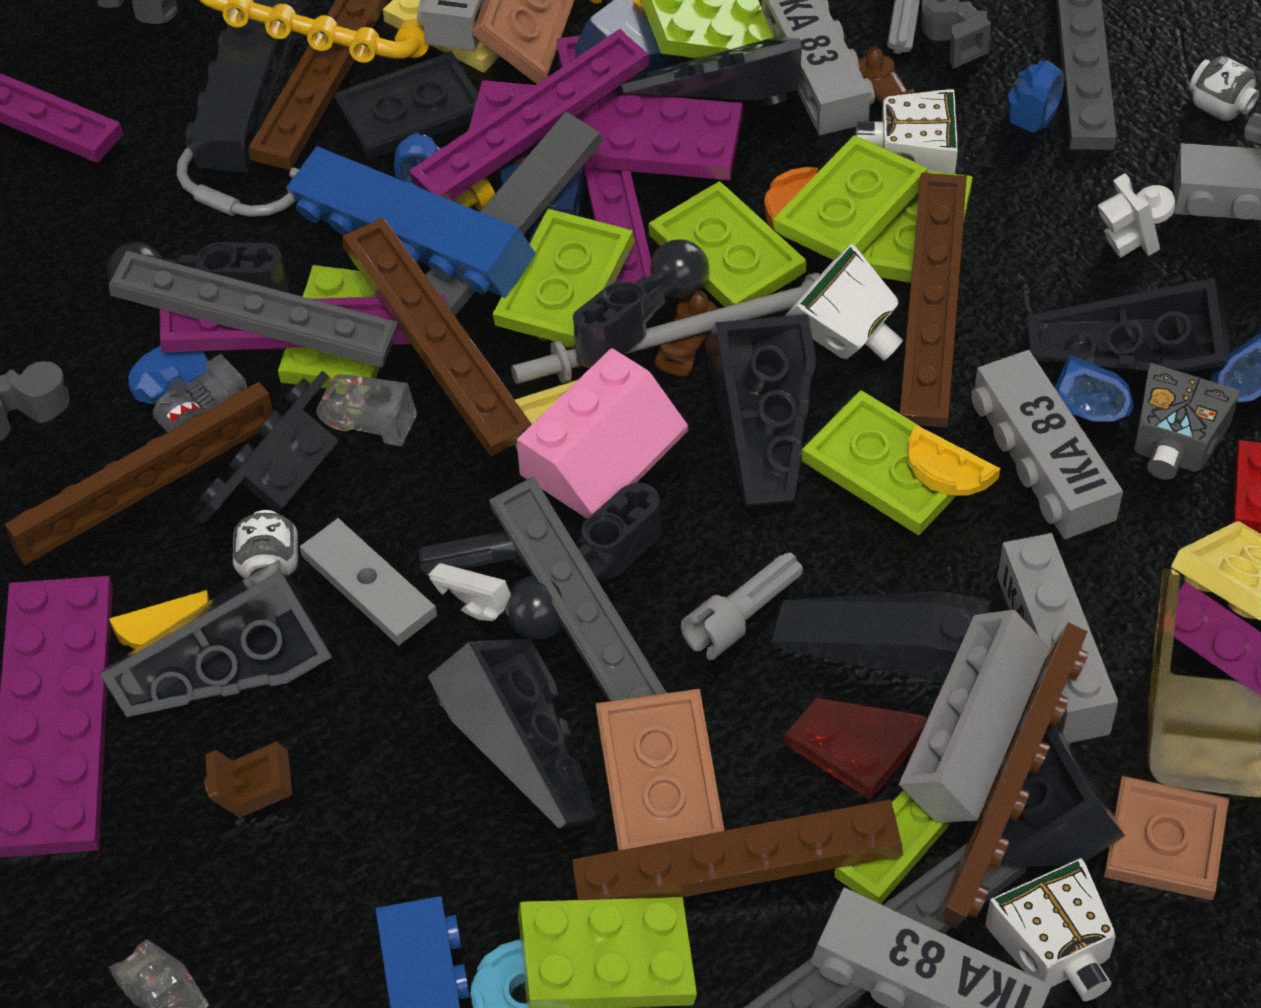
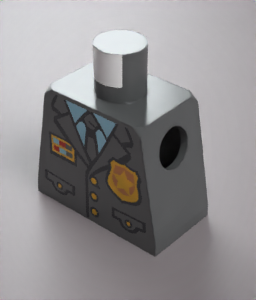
[1134,363,1240,480]

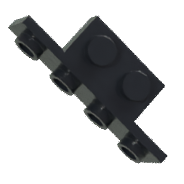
[195,370,339,525]

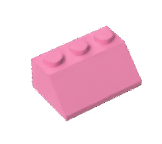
[517,348,688,519]

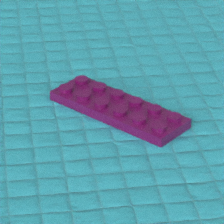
[468,80,743,180]
[0,576,113,858]

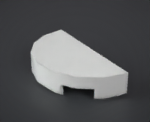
[428,563,511,621]

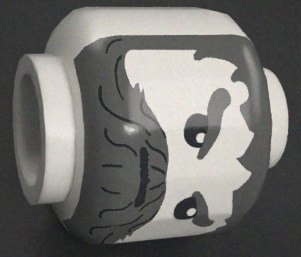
[1189,56,1259,121]
[233,510,298,578]

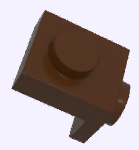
[204,742,292,818]

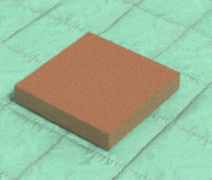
[1104,776,1229,900]

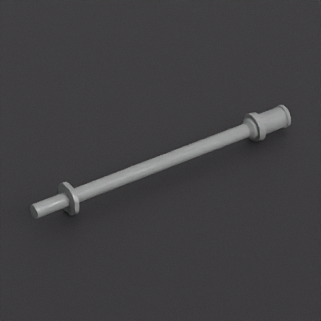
[511,273,820,384]

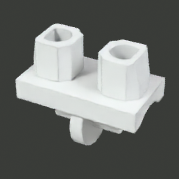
[1098,173,1176,257]

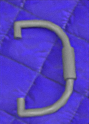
[177,148,300,217]

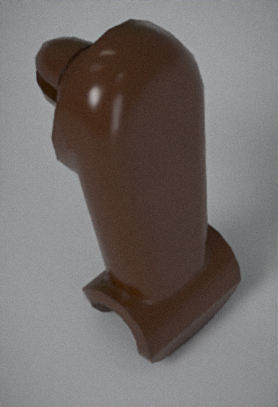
[859,46,915,109]
[655,291,717,376]

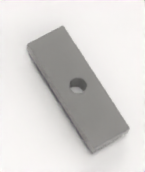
[300,518,437,646]

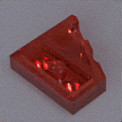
[785,698,928,800]

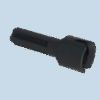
[419,531,527,576]

